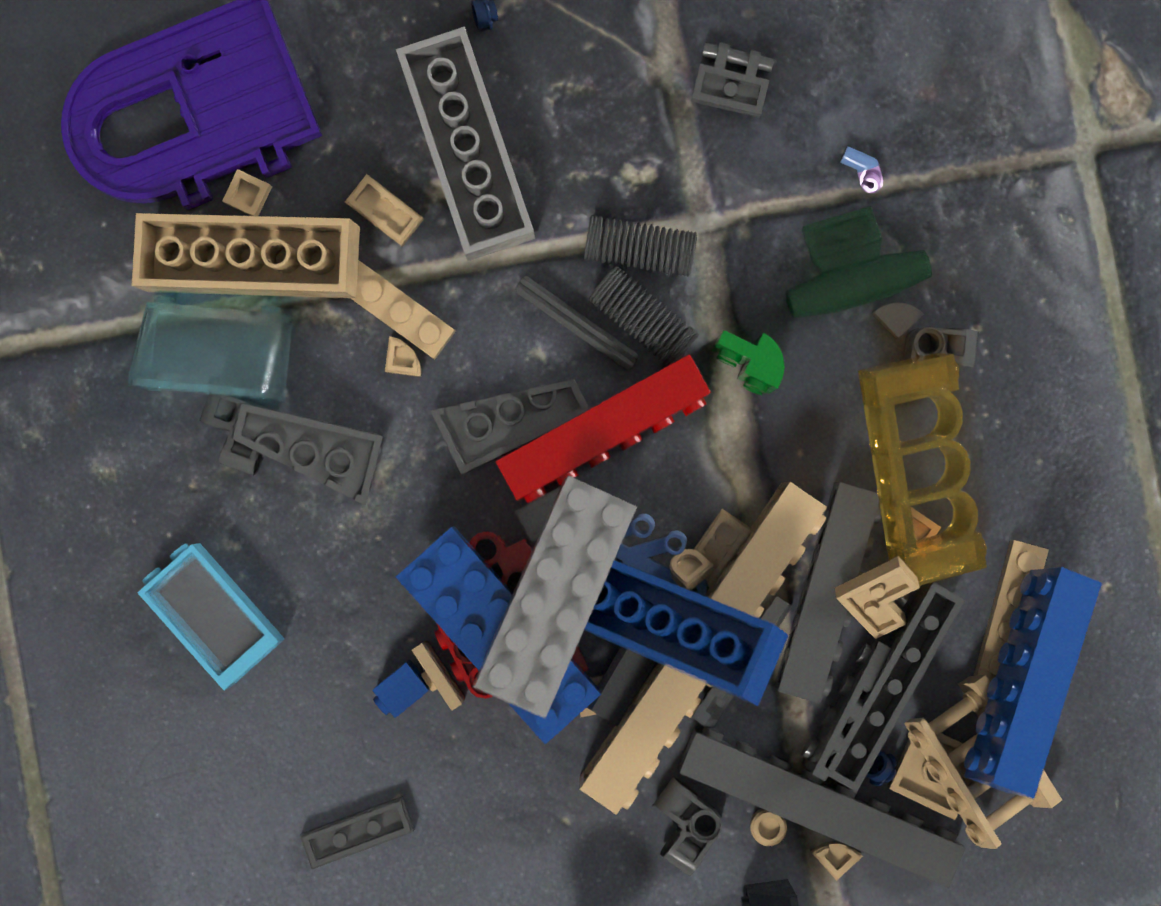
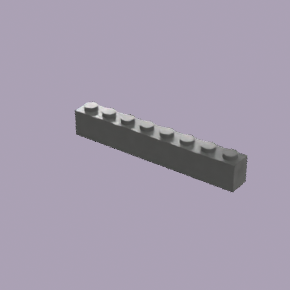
[677,726,966,888]

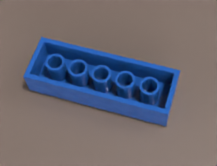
[396,527,601,745]
[584,560,789,706]
[964,567,1102,799]

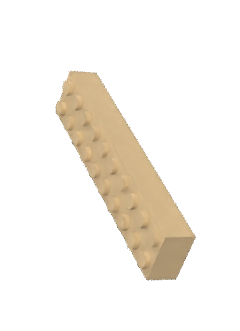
[580,482,827,815]

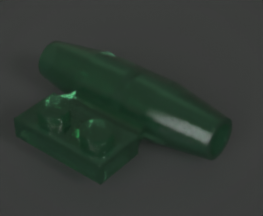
[785,206,932,318]

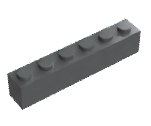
[774,482,884,704]
[825,580,965,792]

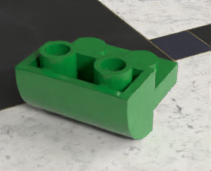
[712,330,784,396]

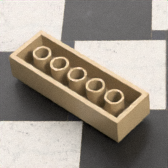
[132,213,360,298]

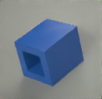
[372,659,430,718]

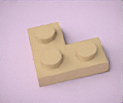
[835,556,920,639]

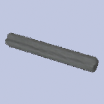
[515,276,638,370]

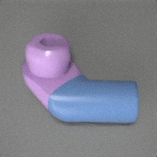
[840,146,883,194]

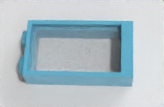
[137,543,285,690]

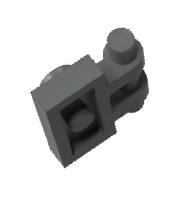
[691,42,774,118]

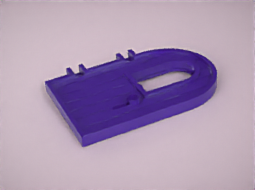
[61,0,323,210]

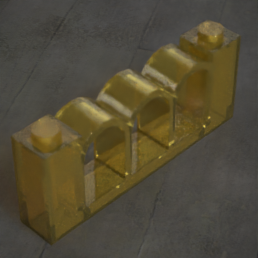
[858,353,987,586]

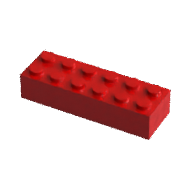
[495,354,711,503]

